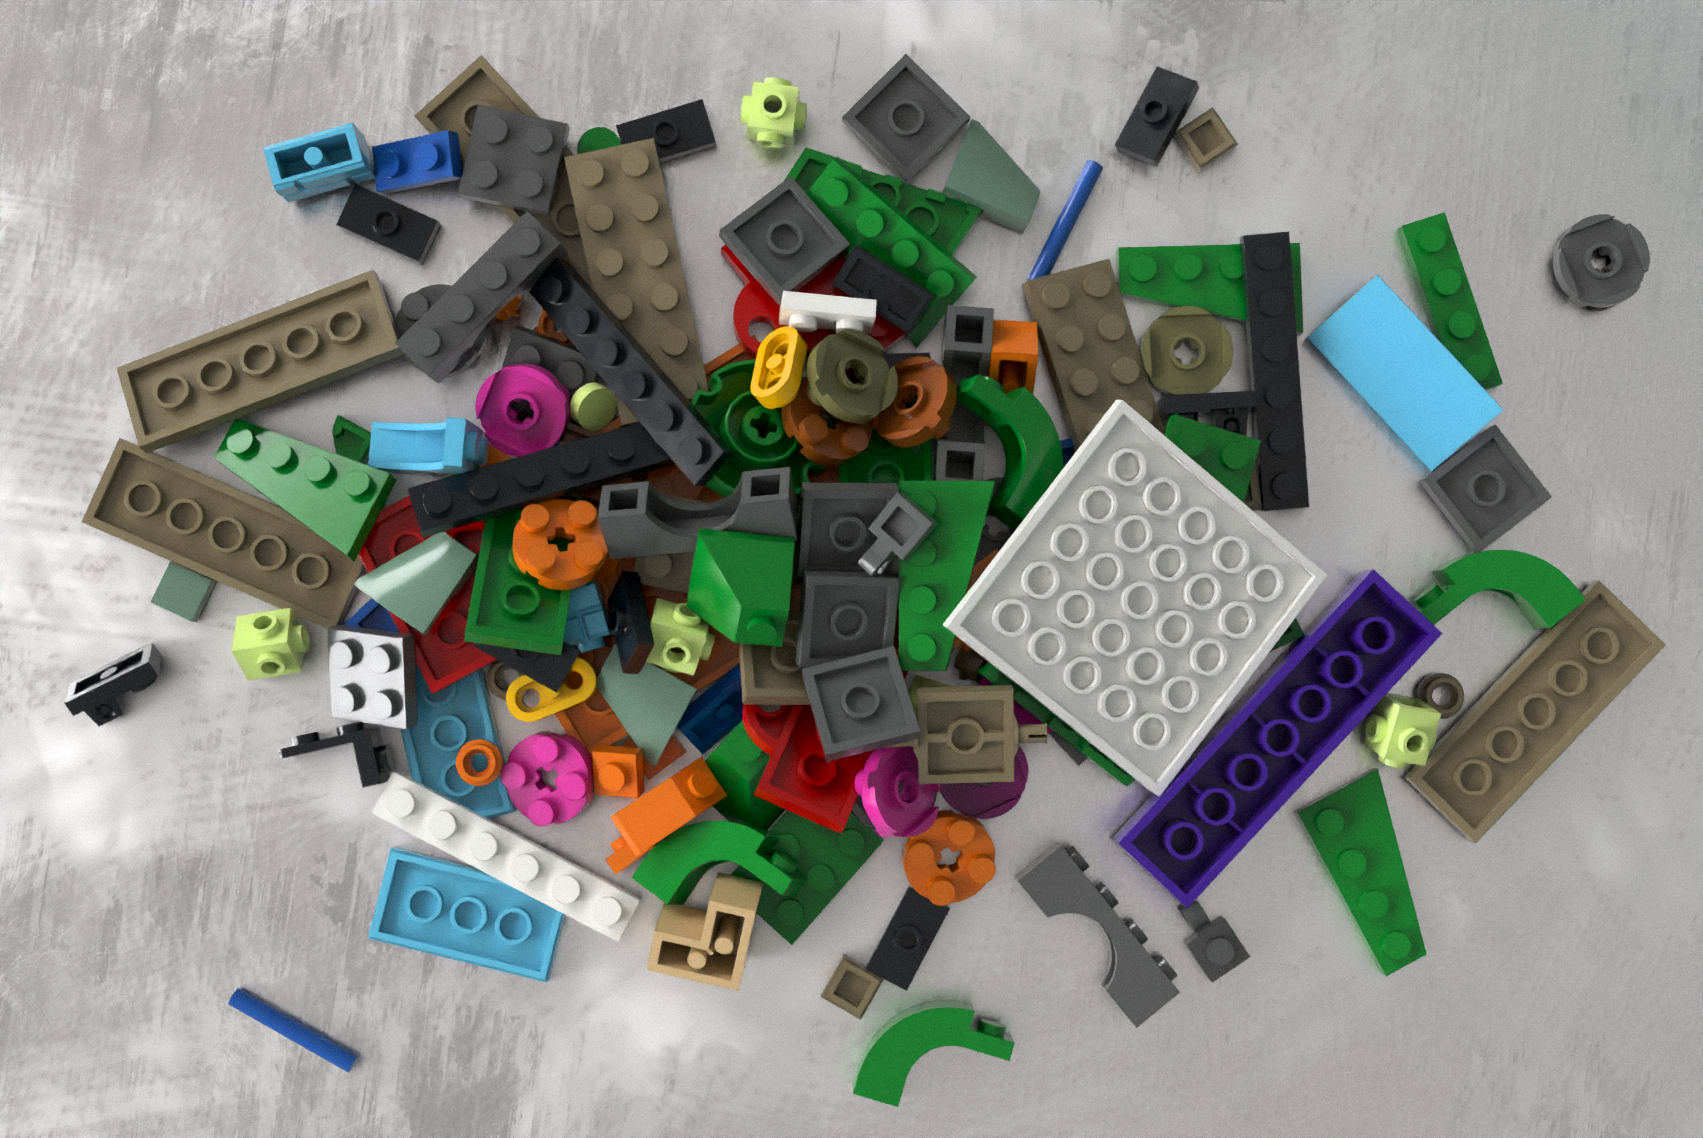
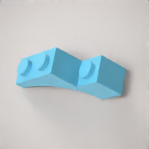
[368,417,489,476]

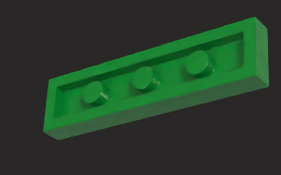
[1397,212,1503,390]

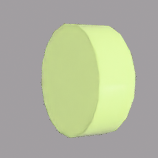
[570,382,617,431]

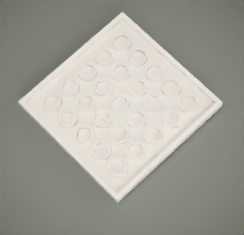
[943,400,1328,797]

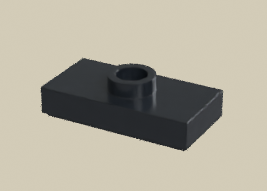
[1115,66,1199,167]
[616,99,717,163]
[336,184,441,265]
[832,244,936,334]
[608,571,654,674]
[474,641,582,693]
[866,886,950,991]

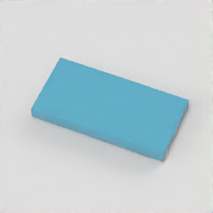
[1307,274,1503,472]
[400,662,517,818]
[368,847,566,982]

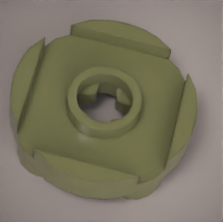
[1139,306,1233,395]
[807,329,898,425]

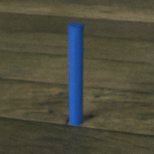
[1027,160,1103,280]
[228,988,359,1073]

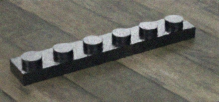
[1240,232,1309,511]
[529,258,733,486]
[407,422,675,538]

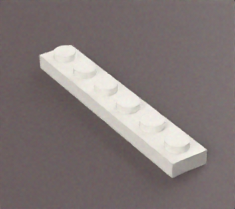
[371,771,641,942]

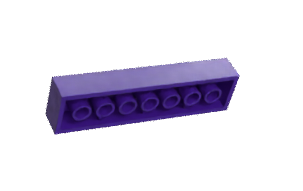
[1111,569,1443,908]

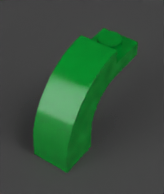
[956,374,1063,531]
[1414,550,1586,629]
[632,821,806,905]
[853,1000,1015,1107]

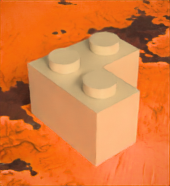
[647,872,763,991]

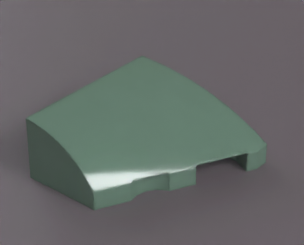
[942,119,1040,233]
[354,531,479,634]
[597,643,698,767]

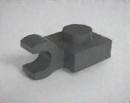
[858,492,938,576]
[1177,900,1250,983]

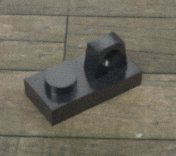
[1157,391,1257,436]
[64,642,162,726]

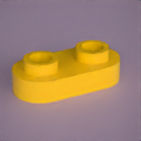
[750,326,807,409]
[506,658,598,722]

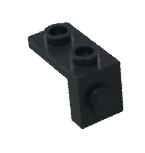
[279,722,394,788]

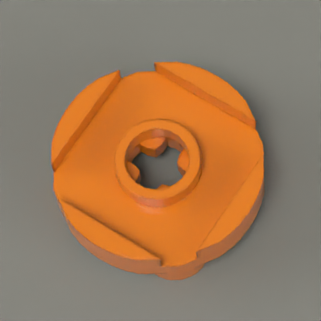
[512,499,608,590]
[901,810,996,906]

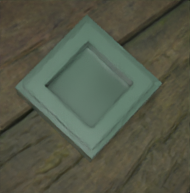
[151,561,216,622]

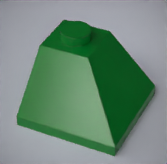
[686,528,795,647]
[705,720,786,830]

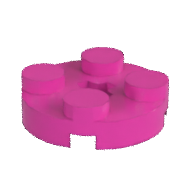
[475,363,571,457]
[500,731,594,826]
[854,747,941,838]

